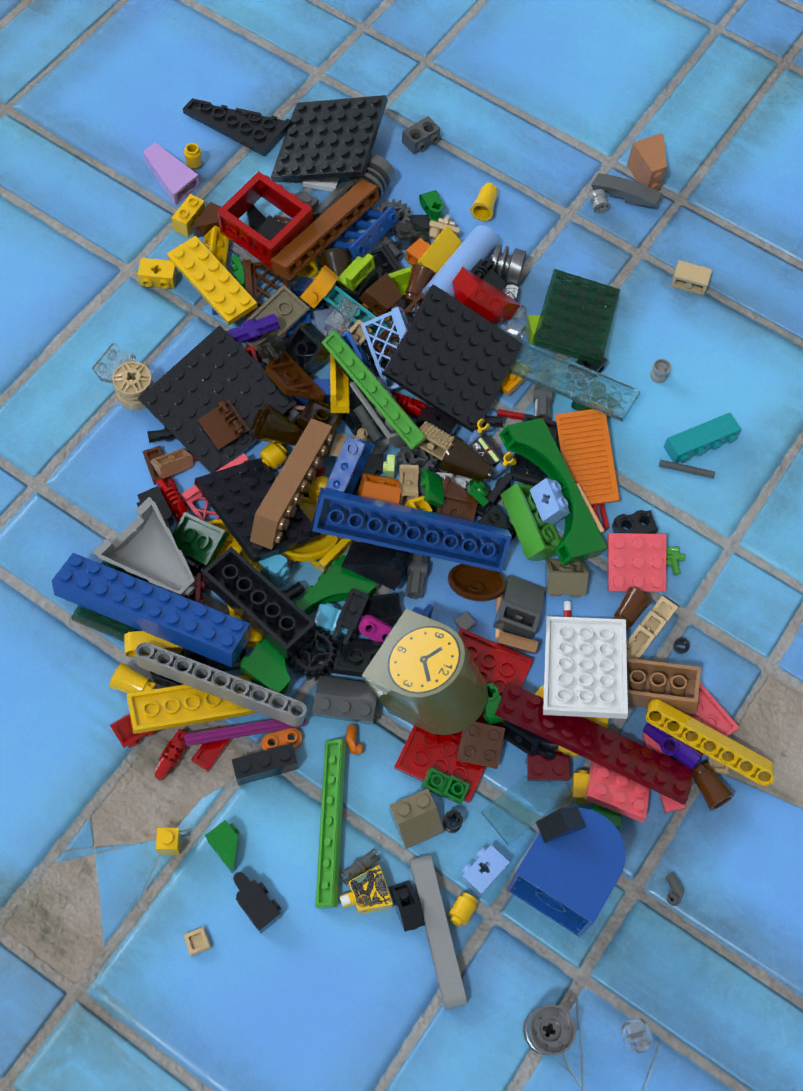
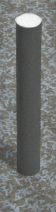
[659,459,715,478]

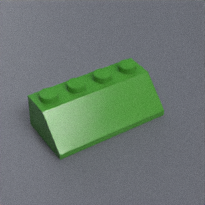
[500,483,561,561]

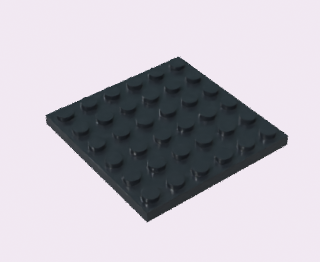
[271,95,388,182]
[382,284,523,433]
[138,325,296,473]

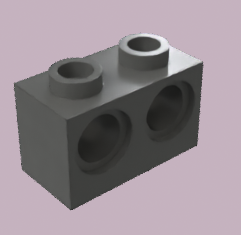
[402,116,440,155]

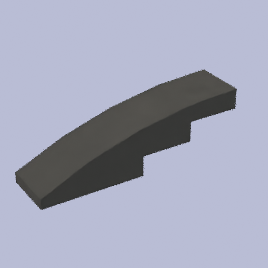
[592,173,663,207]

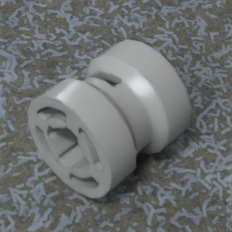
[589,189,610,214]
[650,359,671,383]

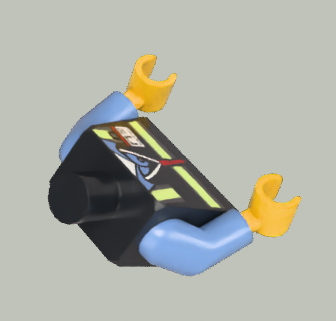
[466,419,516,477]

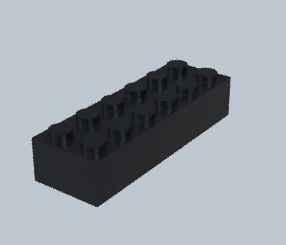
[202,547,316,659]

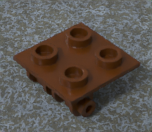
[198,400,250,450]
[457,722,505,769]

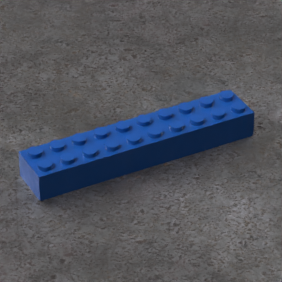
[312,488,512,572]
[52,553,251,667]

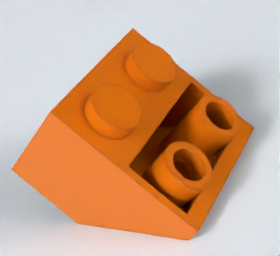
[357,473,401,505]

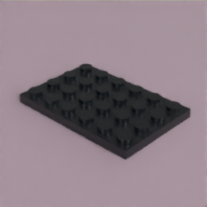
[194,458,321,563]

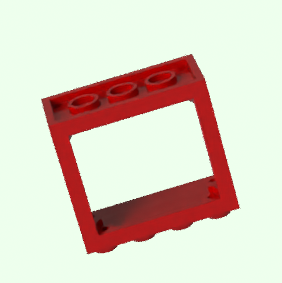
[217,171,313,270]

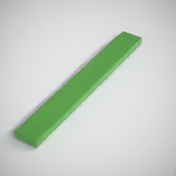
[321,330,427,451]
[315,738,346,909]

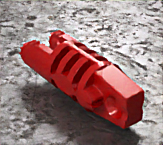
[390,391,427,417]
[156,478,188,521]
[154,729,188,780]

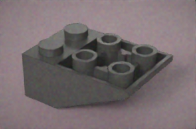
[493,575,545,639]

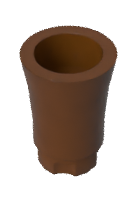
[404,264,435,305]
[613,587,651,632]
[693,762,734,811]

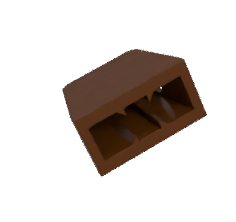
[359,273,402,316]

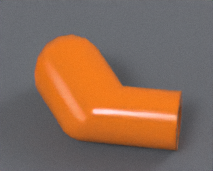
[346,725,363,755]

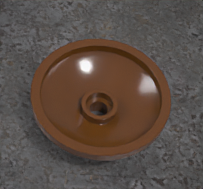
[448,564,506,602]

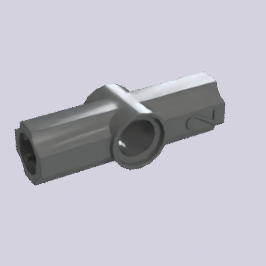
[533,369,553,420]
[405,553,428,599]

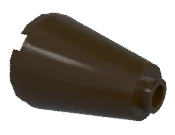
[317,247,352,291]
[251,404,304,446]
[439,437,494,482]

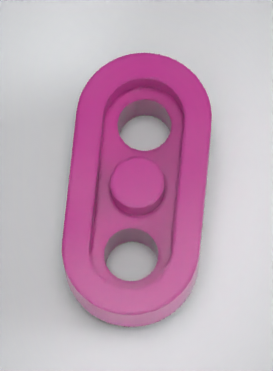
[358,615,393,642]

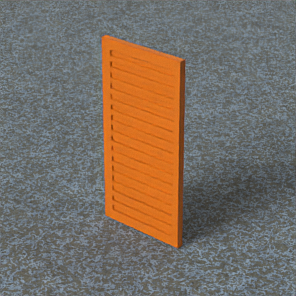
[555,407,620,505]

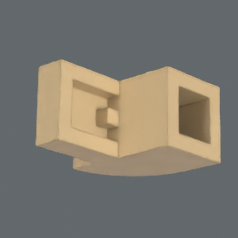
[398,465,419,506]

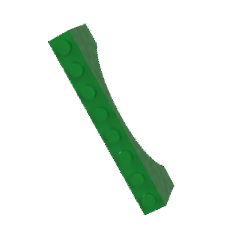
[499,418,607,566]
[240,554,379,695]

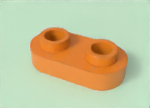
[261,728,302,751]

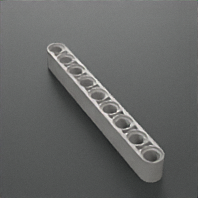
[136,642,307,727]

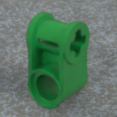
[419,190,444,222]
[483,683,504,725]

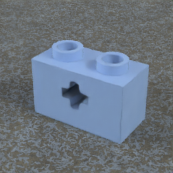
[530,478,570,524]
[461,845,510,898]

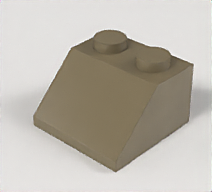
[545,559,588,598]
[389,789,444,849]

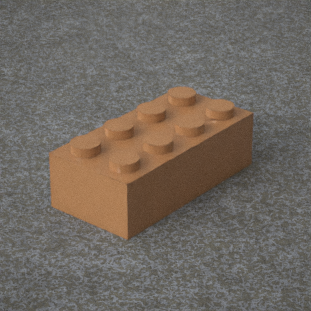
[627,658,701,714]

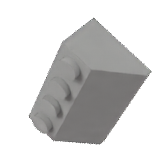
[349,376,405,448]

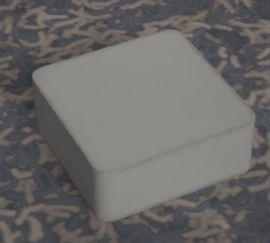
[454,612,475,630]

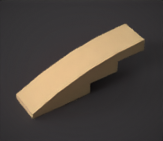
[626,596,678,659]

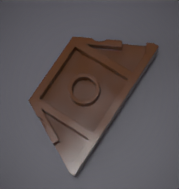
[264,350,326,401]
[436,476,478,521]

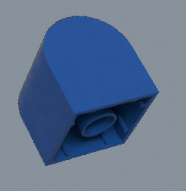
[506,808,626,938]

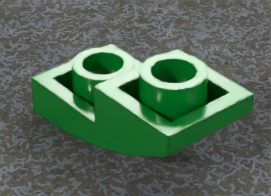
[231,254,245,289]
[421,469,444,507]
[467,480,489,507]
[421,767,470,804]

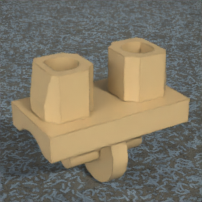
[429,215,460,240]

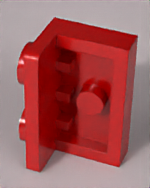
[110,713,157,748]

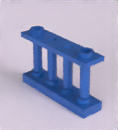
[325,205,399,260]
[325,436,375,495]

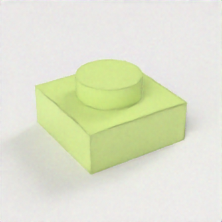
[383,454,395,479]

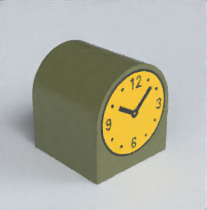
[362,608,488,735]

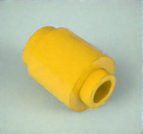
[184,143,202,168]
[448,892,478,927]

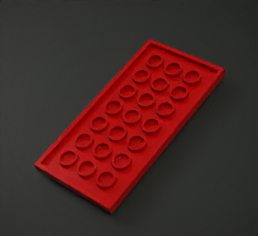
[394,628,533,803]

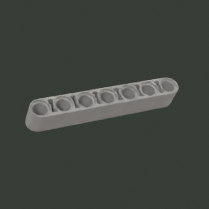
[410,855,467,1010]

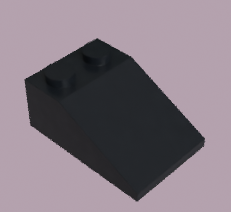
[278,323,330,376]
[341,542,411,591]

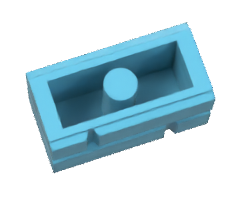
[259,554,291,588]

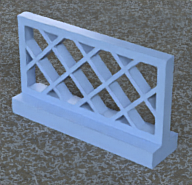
[361,307,409,391]

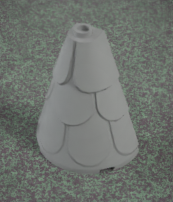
[92,497,196,597]

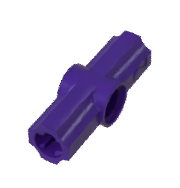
[226,314,280,344]
[643,723,703,770]

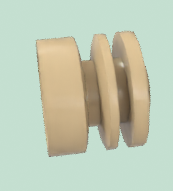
[112,361,153,411]

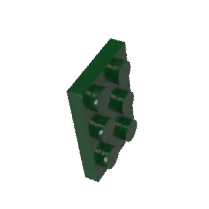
[172,512,229,566]

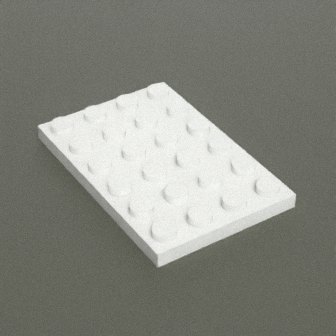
[543,616,628,719]

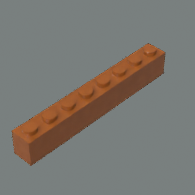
[271,179,380,281]

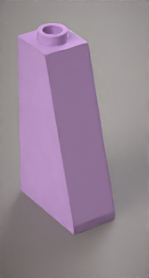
[143,143,200,205]

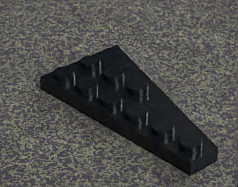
[183,98,292,156]

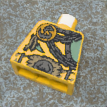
[339,865,393,914]

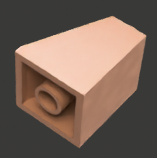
[627,133,667,191]

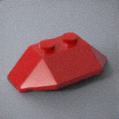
[452,266,521,324]

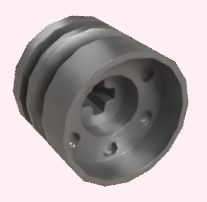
[350,154,395,198]
[491,244,527,286]
[523,1004,576,1055]

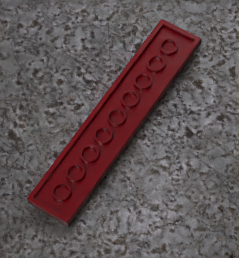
[495,682,694,805]

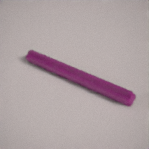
[184,715,306,746]

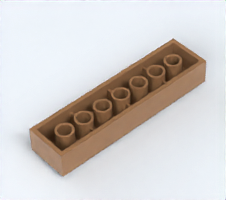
[250,418,333,550]

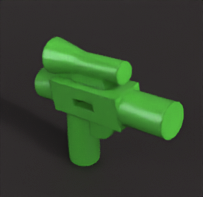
[666,546,685,576]

